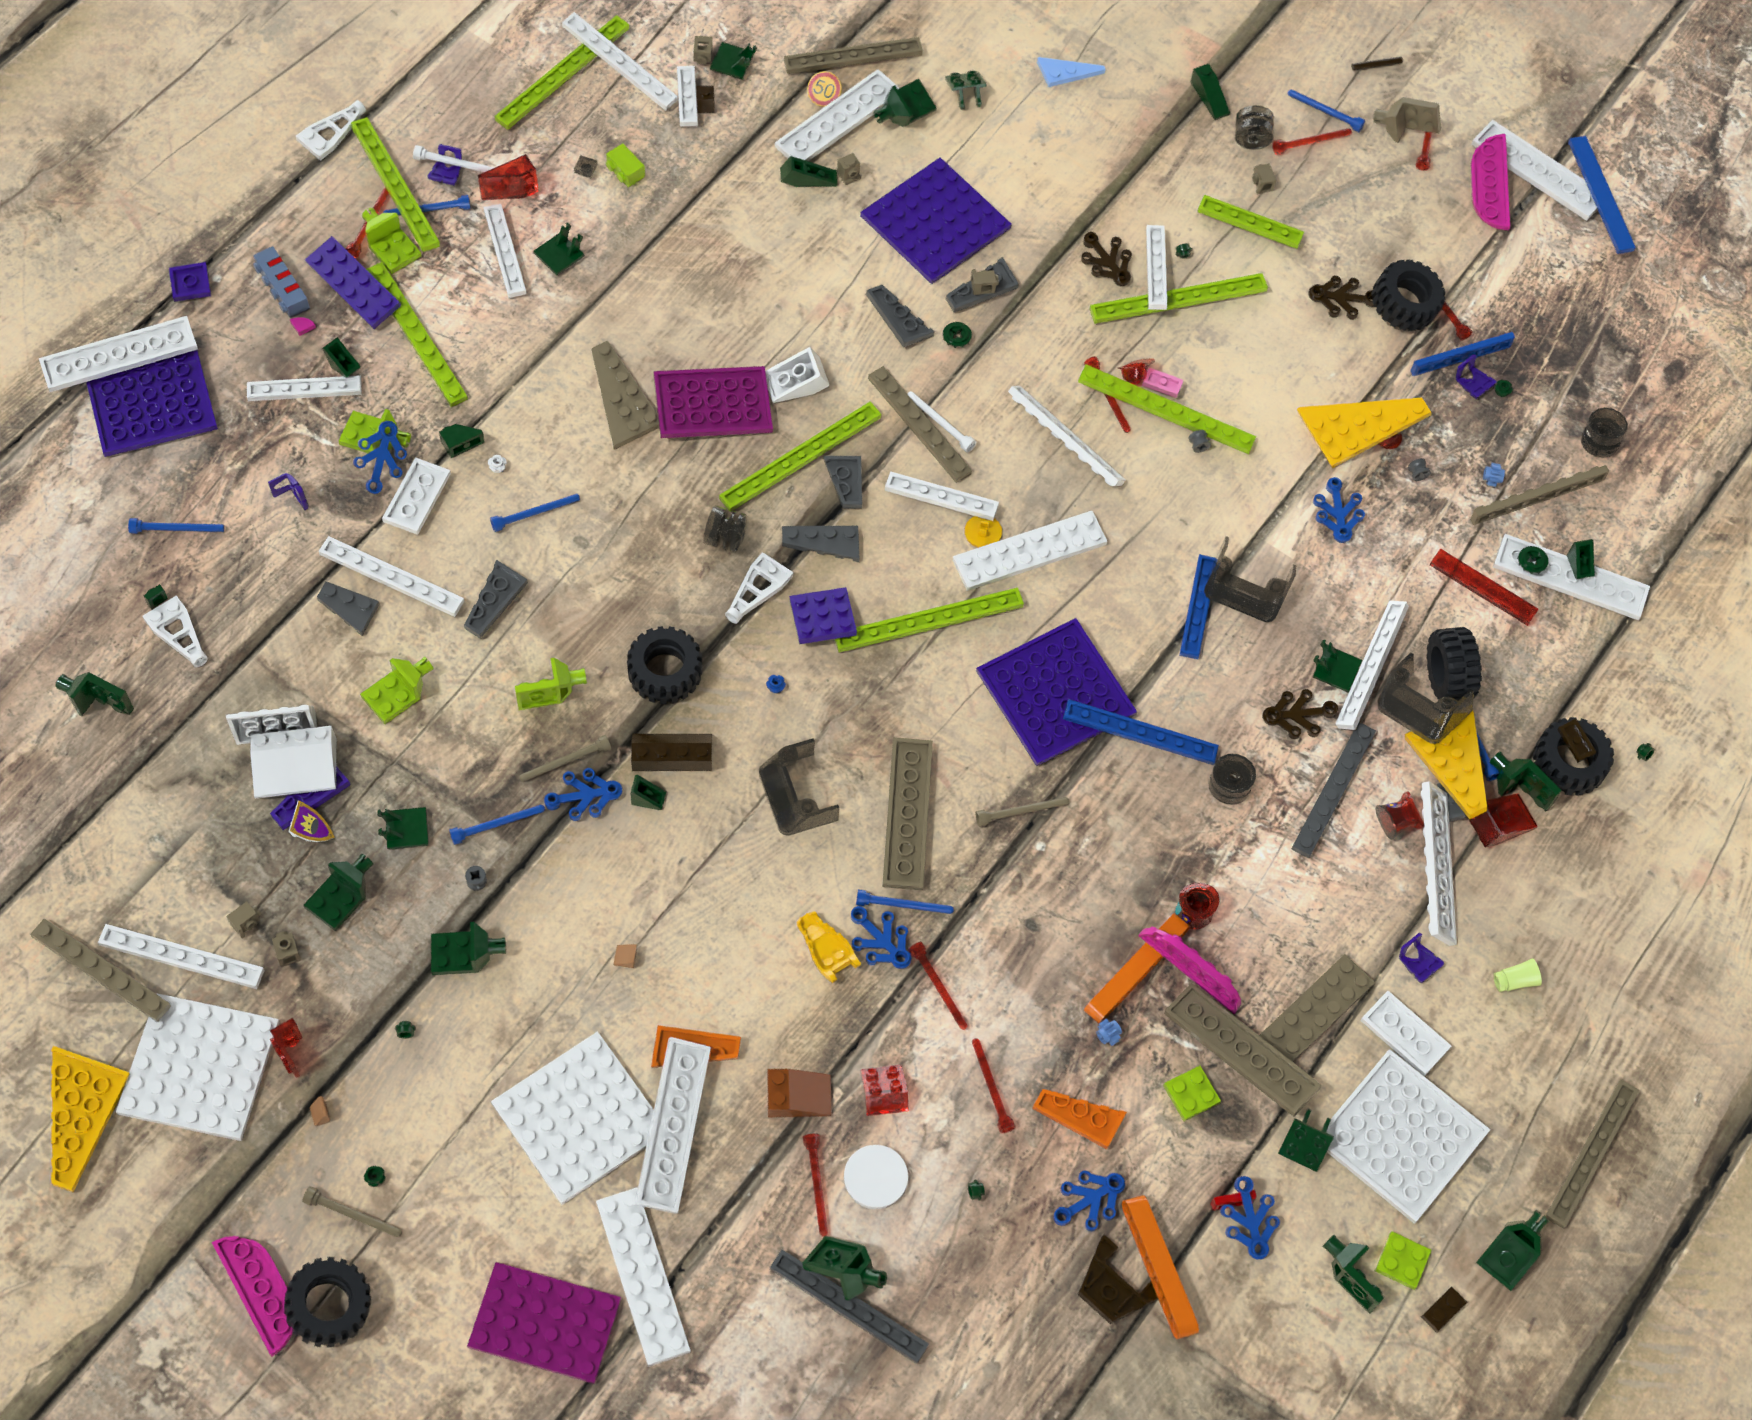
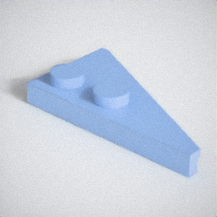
[1037,57,1106,87]

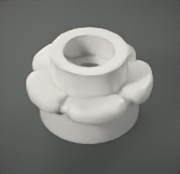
[488,455,507,473]

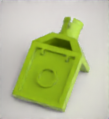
[362,208,422,274]
[339,409,411,453]
[360,657,434,724]
[515,658,587,710]

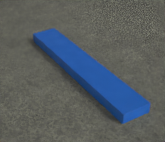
[1410,332,1515,376]
[1179,554,1218,660]

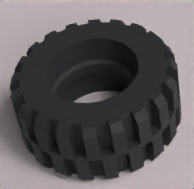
[1372,259,1445,331]
[627,626,702,704]
[1426,627,1482,703]
[1533,717,1614,796]
[284,1257,371,1348]

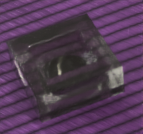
[574,155,598,178]

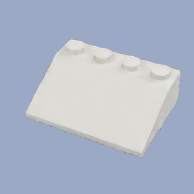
[226,705,317,745]
[250,726,337,798]

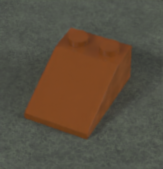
[767,1069,832,1118]

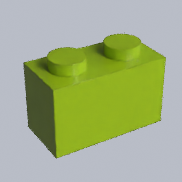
[606,143,645,187]

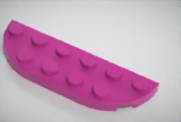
[1471,134,1510,230]
[1138,926,1241,1014]
[212,1236,293,1357]

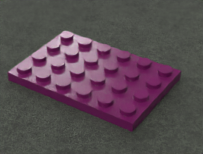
[653,366,773,438]
[467,1262,621,1384]

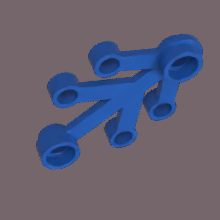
[353,421,407,494]
[1313,477,1365,543]
[544,768,622,821]
[851,906,911,969]
[1053,1171,1125,1232]
[1220,1176,1280,1260]

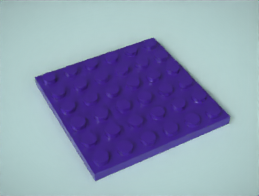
[860,157,1012,284]
[86,350,218,457]
[976,618,1137,766]

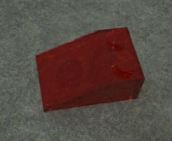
[477,154,539,200]
[1468,793,1538,848]

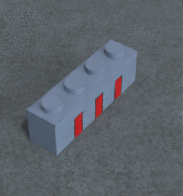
[253,246,310,318]

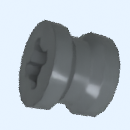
[1189,430,1211,453]
[1408,458,1431,481]
[465,866,487,891]

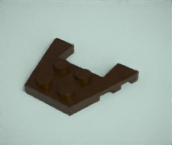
[1077,1235,1159,1324]

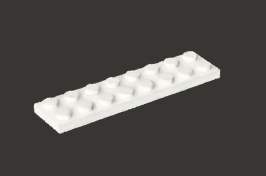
[775,69,899,161]
[1471,120,1597,221]
[39,316,198,392]
[952,511,1107,591]
[1493,534,1650,620]
[1421,781,1457,946]
[635,1037,711,1214]
[596,1187,690,1367]

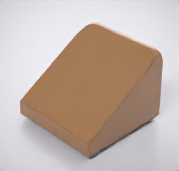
[613,944,637,968]
[310,1096,331,1126]

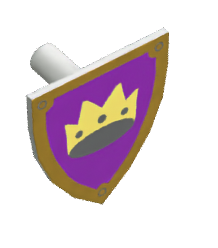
[289,800,335,842]

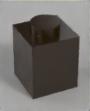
[696,86,714,113]

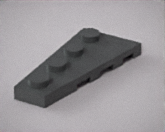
[946,257,1019,313]
[866,285,935,348]
[782,526,859,562]
[464,560,528,639]

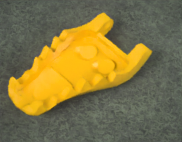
[797,911,861,983]

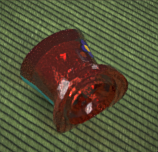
[1375,791,1424,840]
[1175,883,1220,929]

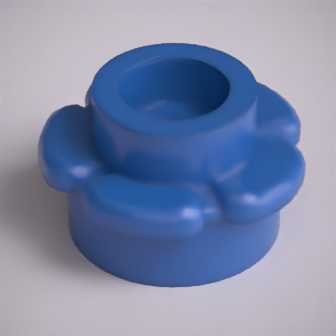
[766,675,786,693]

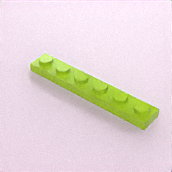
[1197,195,1304,249]

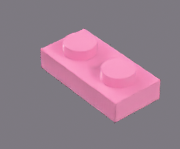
[1142,368,1184,398]

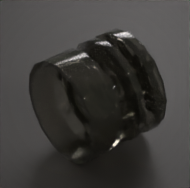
[1581,408,1628,458]
[703,506,747,553]

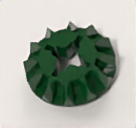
[943,322,972,348]
[1517,546,1548,574]

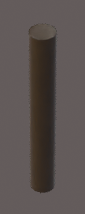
[1351,56,1403,71]

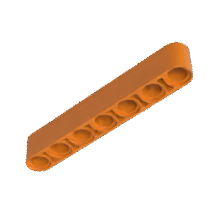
[1084,913,1190,1024]
[1122,1195,1199,1339]

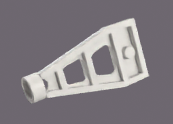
[296,100,366,161]
[725,552,793,624]
[142,596,208,667]

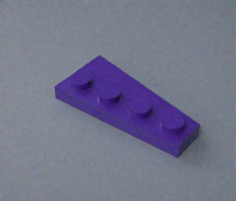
[270,766,351,830]

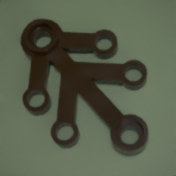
[1081,232,1132,286]
[1308,276,1374,320]
[1262,689,1338,739]

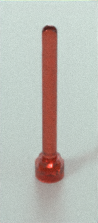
[1272,128,1352,155]
[1416,131,1432,171]
[346,188,389,258]
[1442,301,1472,341]
[1084,356,1131,433]
[908,941,967,1030]
[972,1038,1016,1133]
[803,1133,828,1237]

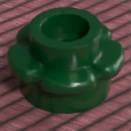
[1175,243,1193,258]
[1495,380,1513,397]
[1636,743,1655,761]
[395,1021,416,1039]
[364,1166,385,1187]
[968,1179,985,1201]

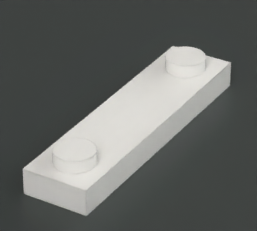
[677,66,698,127]

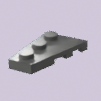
[823,456,862,509]
[317,581,379,636]

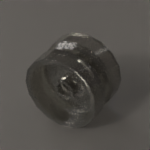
[1235,105,1274,150]
[1208,754,1256,804]

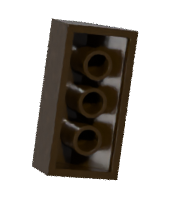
[631,734,712,771]

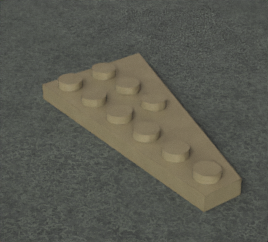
[591,341,659,450]

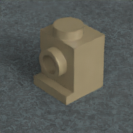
[693,36,713,65]
[837,153,861,185]
[1252,164,1276,194]
[971,269,999,295]
[226,901,262,938]
[272,931,301,967]

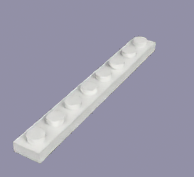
[562,12,678,111]
[1008,386,1126,486]
[319,536,464,617]
[1335,601,1409,730]
[98,924,264,989]

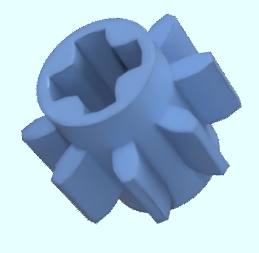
[1483,463,1505,487]
[1096,1019,1122,1046]

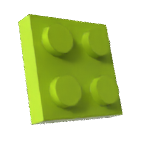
[1163,1066,1221,1121]
[1375,1231,1431,1290]

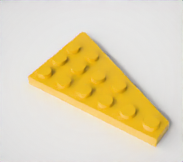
[1297,397,1432,468]
[1405,702,1487,819]
[51,1046,130,1192]

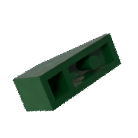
[1190,63,1230,120]
[780,156,838,187]

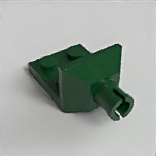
[874,78,936,127]
[55,672,134,716]
[1489,751,1562,812]
[303,854,374,931]
[431,922,506,975]
[1476,1210,1550,1291]
[1322,1235,1385,1314]
[802,1236,887,1301]

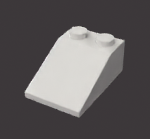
[765,347,830,403]

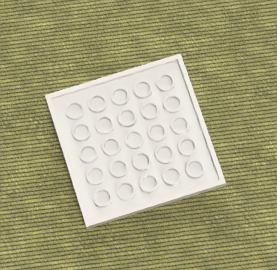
[116,993,280,1141]
[491,1031,654,1206]
[1326,1049,1490,1224]

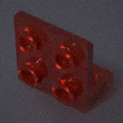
[269,1018,303,1078]
[861,1065,909,1116]

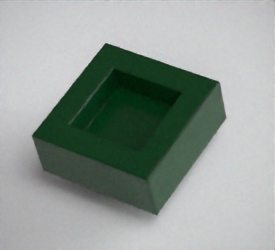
[143,584,168,610]

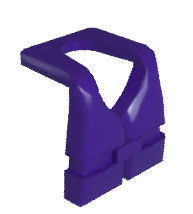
[428,144,462,186]
[1456,354,1496,399]
[268,473,309,511]
[1399,933,1444,983]

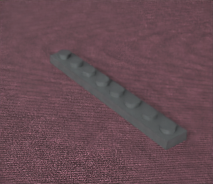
[1291,722,1376,858]
[770,1249,929,1364]

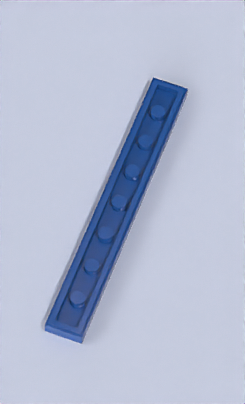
[1568,136,1636,254]
[1063,699,1219,765]

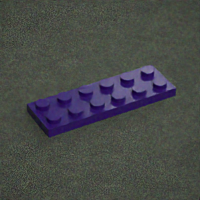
[305,236,401,329]

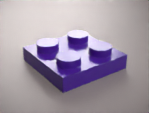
[169,262,211,302]

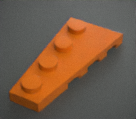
[651,1025,741,1068]
[1032,1089,1127,1149]

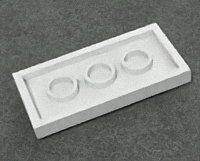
[382,458,451,535]
[1360,991,1451,1076]

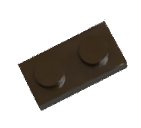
[1557,719,1596,763]
[1421,1286,1467,1333]

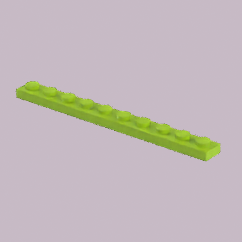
[495,15,630,130]
[351,117,440,252]
[366,262,468,407]
[1090,273,1268,324]
[1078,365,1256,454]
[719,401,881,512]
[834,587,1024,653]

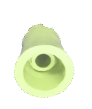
[1493,958,1542,992]

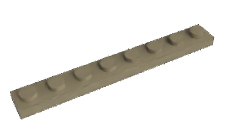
[784,37,923,74]
[868,366,972,483]
[1470,465,1609,525]
[30,919,171,1023]
[1545,1079,1640,1229]

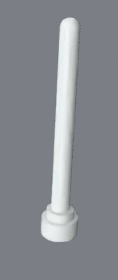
[413,145,497,175]
[908,392,977,453]

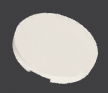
[844,1145,908,1209]

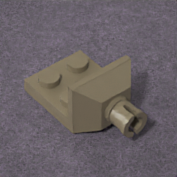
[1373,97,1441,143]

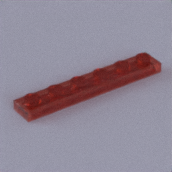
[1430,549,1539,626]

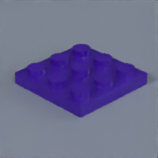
[789,587,857,644]

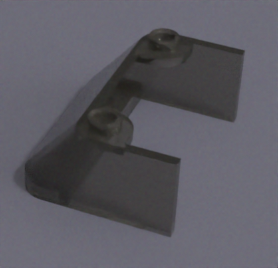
[1204,536,1297,622]
[1377,653,1474,744]
[759,738,839,836]

